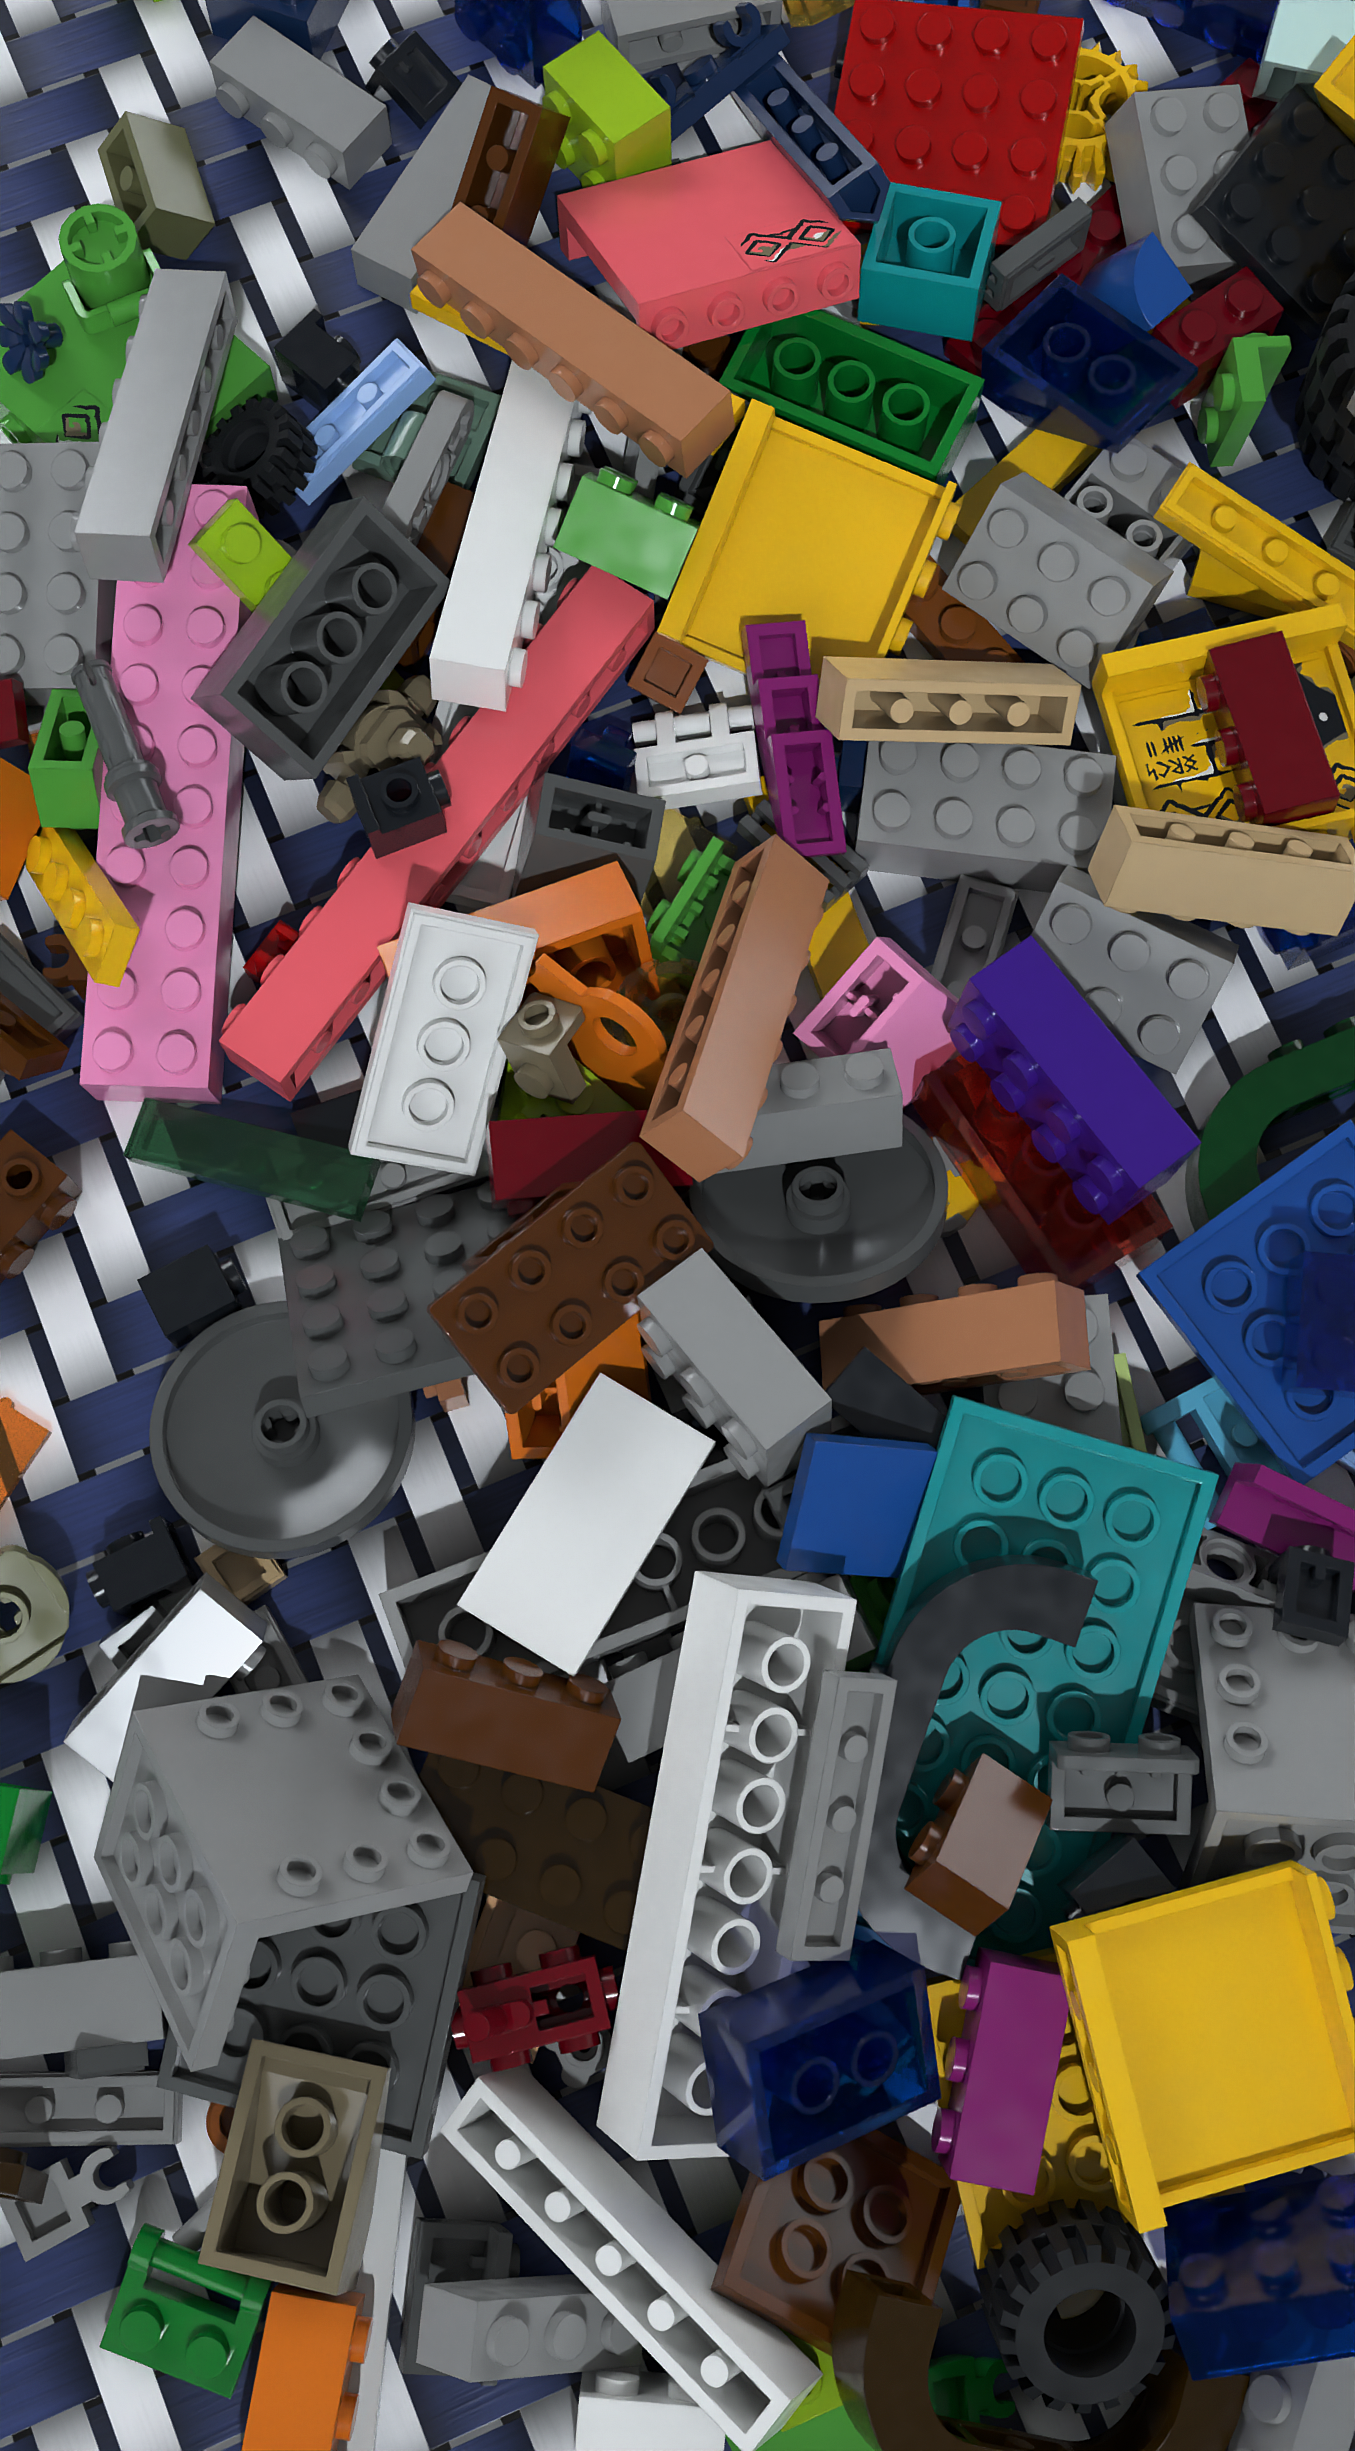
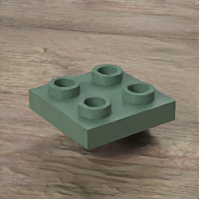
[352,370,502,490]

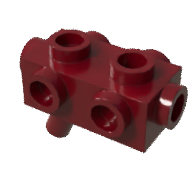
[451,1944,619,2072]

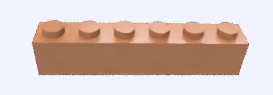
[411,202,735,479]
[639,834,830,1183]

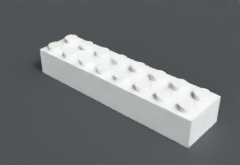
[596,1571,857,2161]

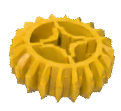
[1056,41,1148,194]

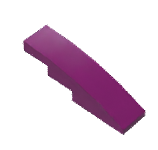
[741,620,847,858]

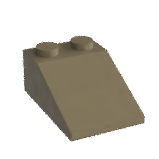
[198,2038,391,2296]

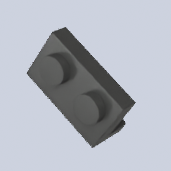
[1046,1731,1200,1835]
[398,2217,520,2386]

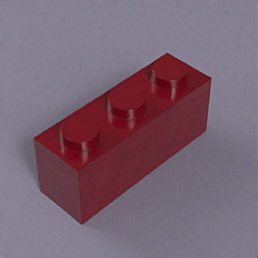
[1196,631,1340,826]
[486,1110,693,1218]

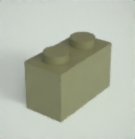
[98,111,215,260]

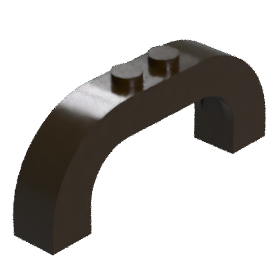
[832,2269,1250,2451]

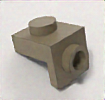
[497,992,587,1104]

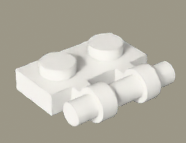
[632,702,763,810]

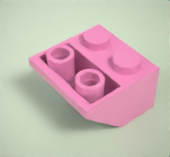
[793,936,959,1110]

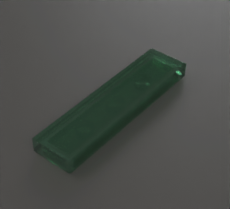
[123,1097,381,1222]

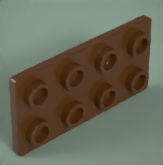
[427,1142,714,1414]

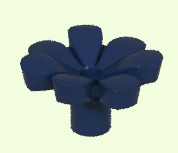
[0,301,63,384]

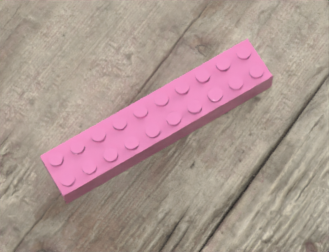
[80,484,259,1104]

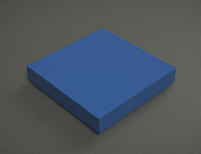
[776,1432,938,1578]

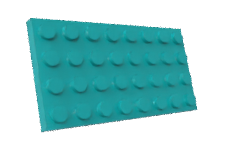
[853,1395,1219,1967]

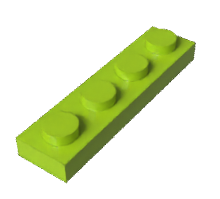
[188,498,405,691]

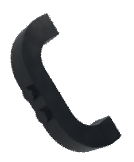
[858,1555,1098,1981]

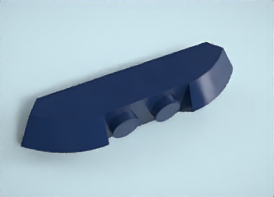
[731,54,891,224]

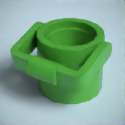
[58,203,161,334]

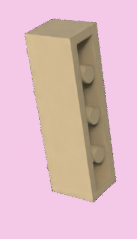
[815,656,1082,746]
[1087,805,1355,936]

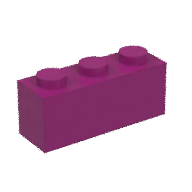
[931,1947,1069,2196]

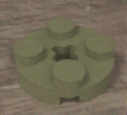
[0,1545,69,1683]

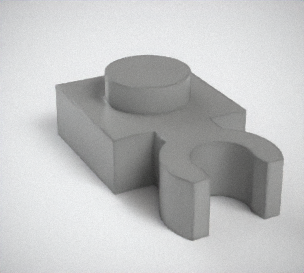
[0,2145,135,2262]

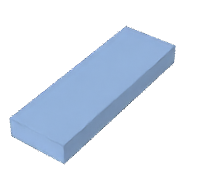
[294,338,436,505]

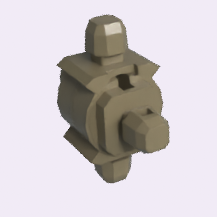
[316,675,443,824]

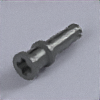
[71,659,180,849]

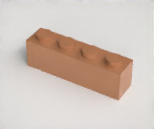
[819,1273,1091,1395]

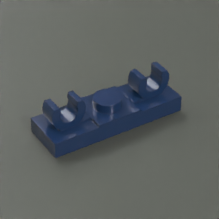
[650,2,791,143]

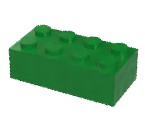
[719,310,985,486]

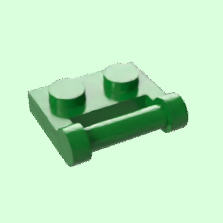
[99,2223,275,2399]

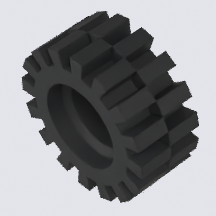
[201,397,317,519]

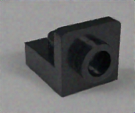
[365,30,462,130]
[1267,1545,1355,1647]

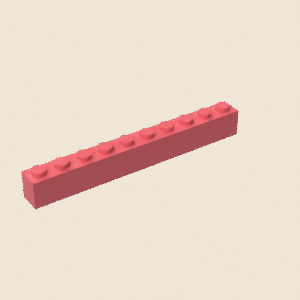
[219,565,655,1102]

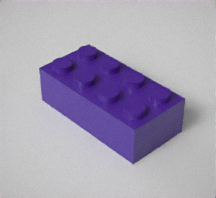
[947,935,1202,1225]

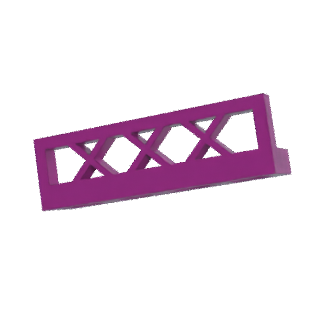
[1208,1462,1355,1593]

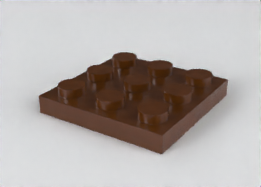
[710,2081,960,2357]

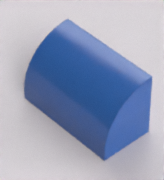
[1077,232,1193,357]

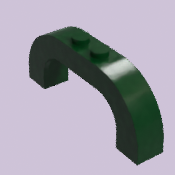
[1185,1016,1355,1232]

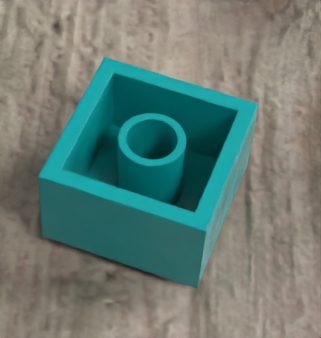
[857,182,1002,342]

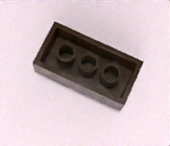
[418,1753,653,1952]

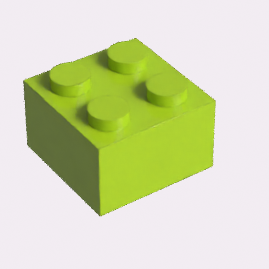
[542,30,672,188]

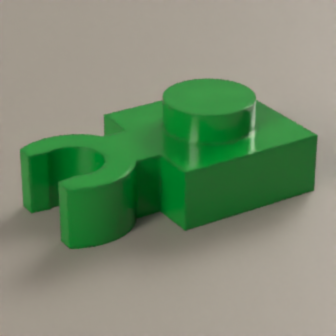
[928,2354,1016,2423]

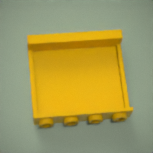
[657,398,962,686]
[1049,1860,1355,2234]

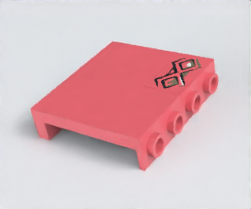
[557,140,861,350]

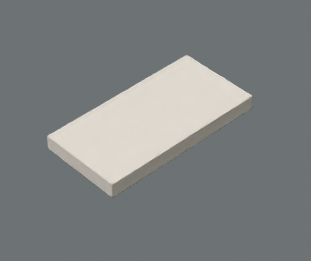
[348,902,539,1176]
[457,1372,716,1677]

